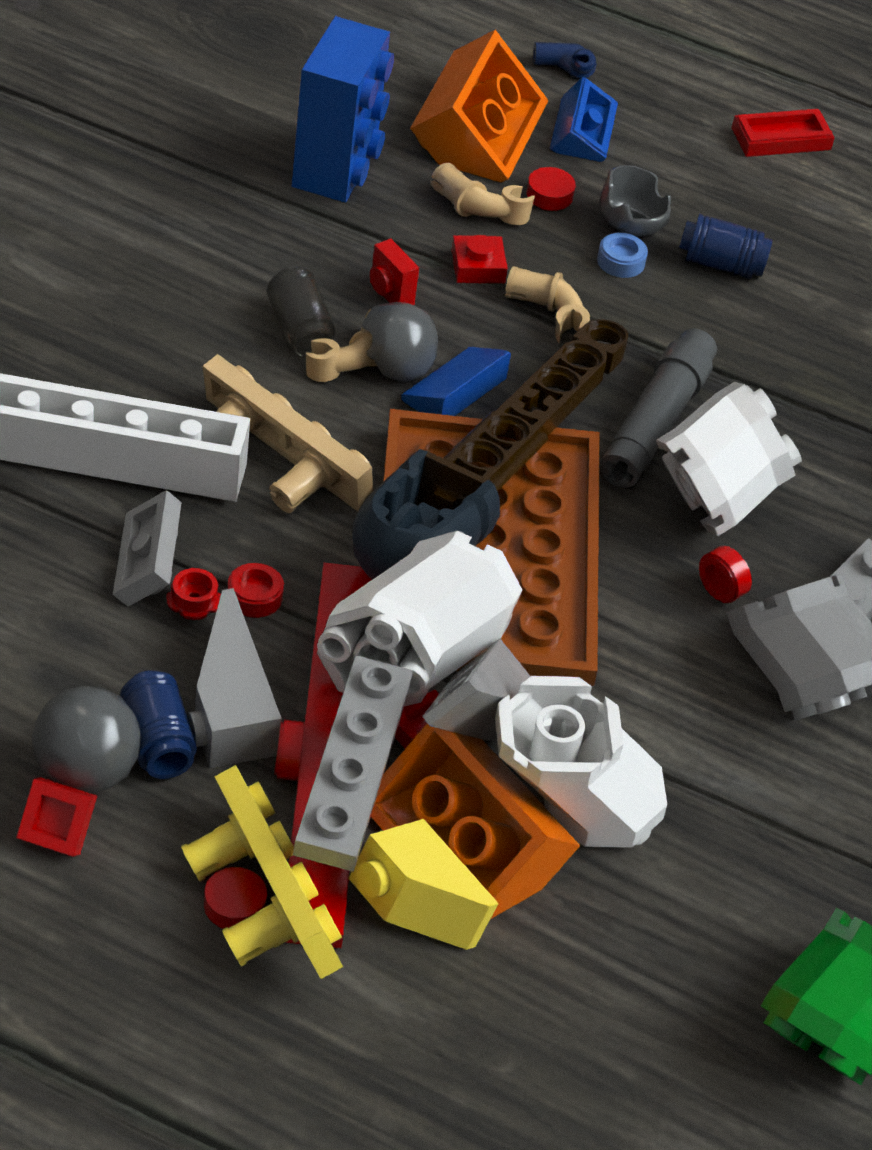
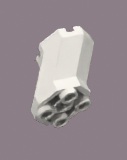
[656,382,802,536]
[317,531,522,706]
[495,676,667,848]

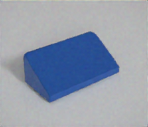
[550,77,618,162]
[401,347,511,416]

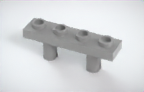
[293,655,414,872]

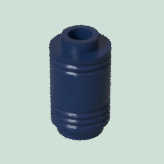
[679,214,773,279]
[120,670,197,779]

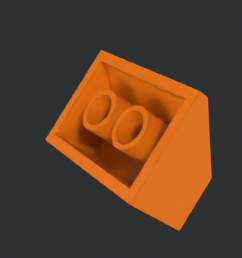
[410,29,549,183]
[371,723,580,919]

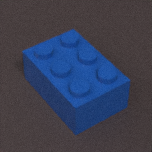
[292,16,394,203]

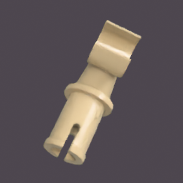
[430,163,535,225]
[505,266,590,343]
[306,309,377,382]

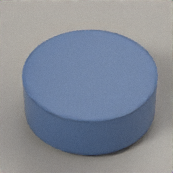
[597,233,648,278]

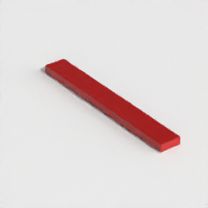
[286,562,372,949]

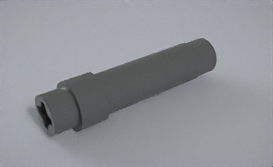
[599,328,717,488]

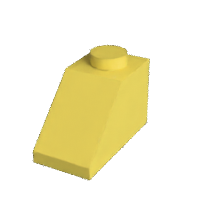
[348,819,499,950]

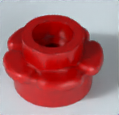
[166,568,221,620]

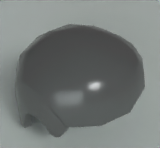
[599,165,671,237]
[362,302,438,382]

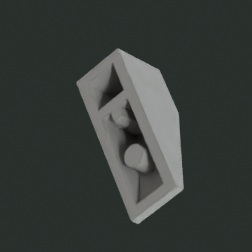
[187,588,282,769]
[422,639,531,741]

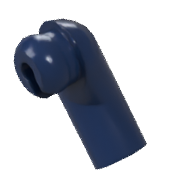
[533,42,596,79]

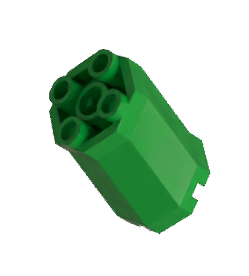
[761,908,872,1086]

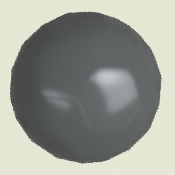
[32,686,140,793]

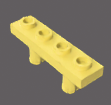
[181,765,343,979]

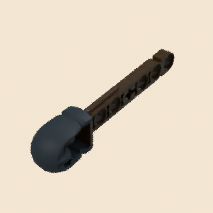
[352,319,629,580]

